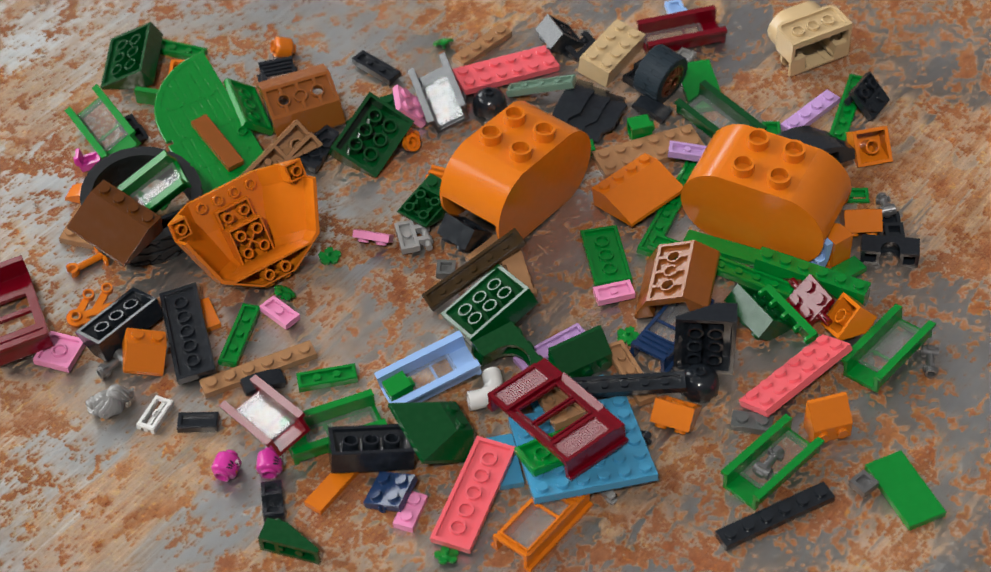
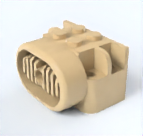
[768,1,853,77]

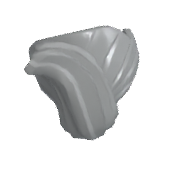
[85,384,134,419]

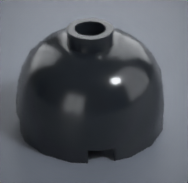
[472,87,507,121]
[680,363,719,404]

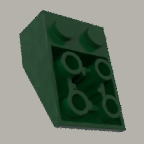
[397,173,447,228]

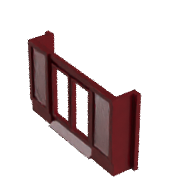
[0,255,54,366]
[487,358,629,481]

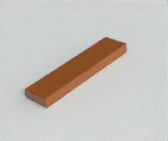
[191,114,244,172]

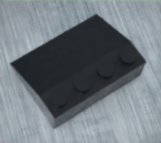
[673,303,738,374]

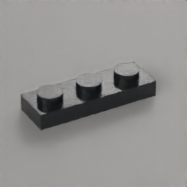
[351,50,401,85]

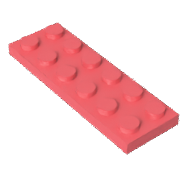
[452,45,560,95]
[739,334,852,417]
[430,436,515,554]

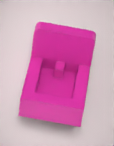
[73,148,102,172]

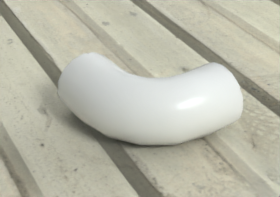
[466,367,503,411]

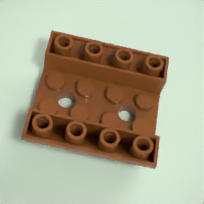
[257,64,346,138]
[634,240,720,319]

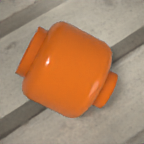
[270,36,296,58]

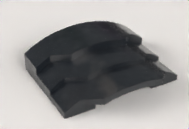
[552,78,627,145]
[777,125,855,163]

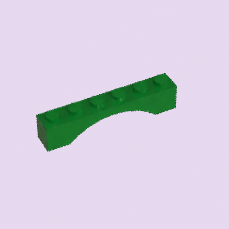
[754,246,871,306]

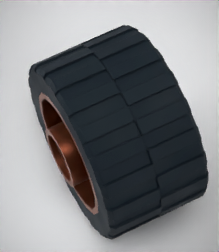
[633,44,688,103]

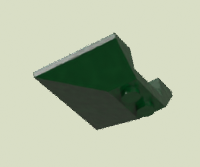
[388,401,474,464]

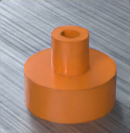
[402,134,421,152]

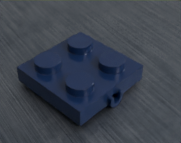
[363,471,418,513]

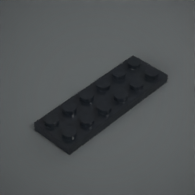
[159,282,217,385]

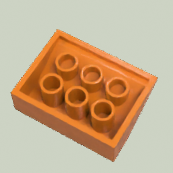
[592,153,683,227]

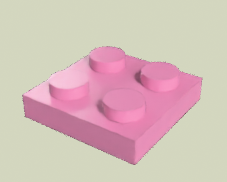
[393,84,426,128]
[33,331,86,373]

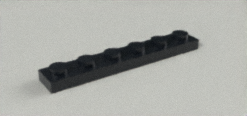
[572,371,686,398]
[715,481,835,551]

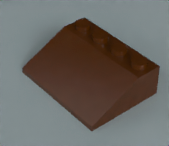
[67,180,163,267]

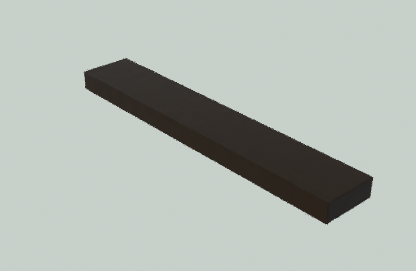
[422,228,526,311]

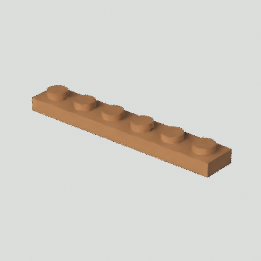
[199,340,318,399]

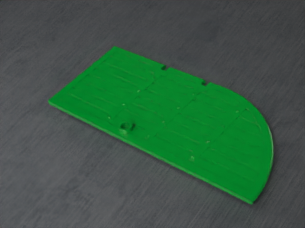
[154,51,264,195]

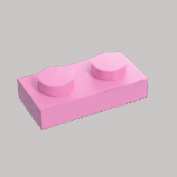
[352,229,394,246]
[593,279,635,306]
[259,295,300,330]
[393,491,428,533]

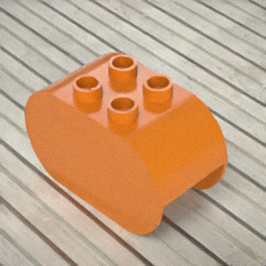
[440,101,591,239]
[681,124,852,262]

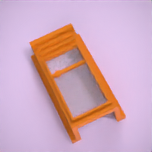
[490,494,593,572]

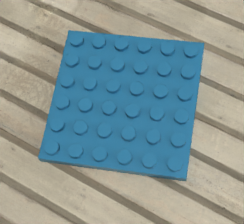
[508,396,658,504]

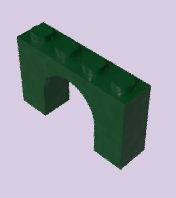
[471,321,543,367]

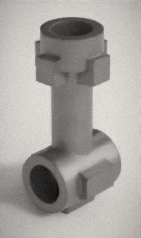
[875,192,897,218]
[920,344,939,378]
[96,349,123,379]
[752,445,785,480]

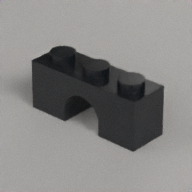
[860,234,920,268]

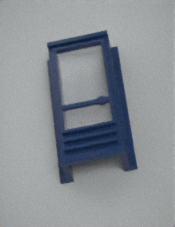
[629,298,715,372]

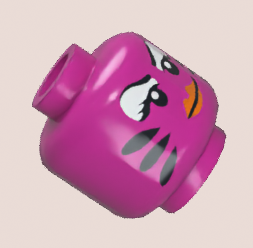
[256,447,284,479]
[211,450,242,482]

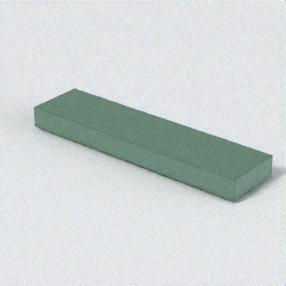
[506,74,577,98]

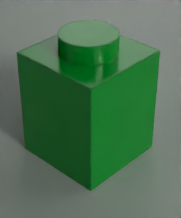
[627,114,655,140]
[381,371,415,402]

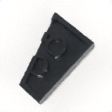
[295,125,340,174]

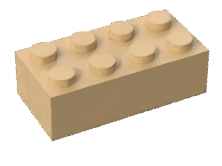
[577,19,646,87]

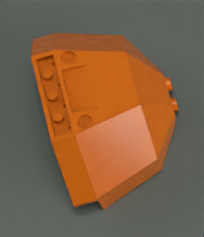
[167,158,320,288]

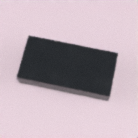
[176,412,220,433]

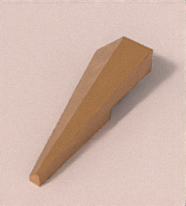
[240,120,323,176]

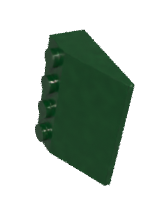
[100,22,163,90]
[328,92,414,179]
[441,264,539,346]

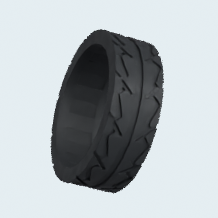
[80,147,203,266]

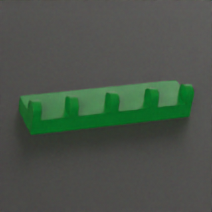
[758,284,818,344]

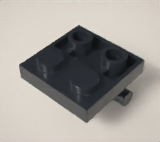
[844,72,890,121]

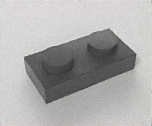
[730,409,774,435]

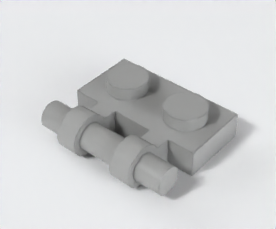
[394,220,433,255]

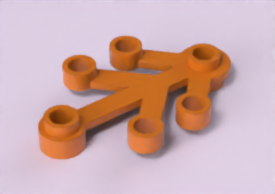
[66,282,114,328]

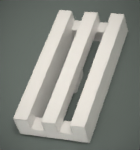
[136,395,174,435]

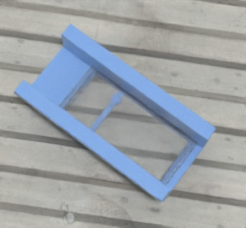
[374,330,482,403]

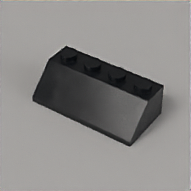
[75,287,163,362]
[328,424,415,473]

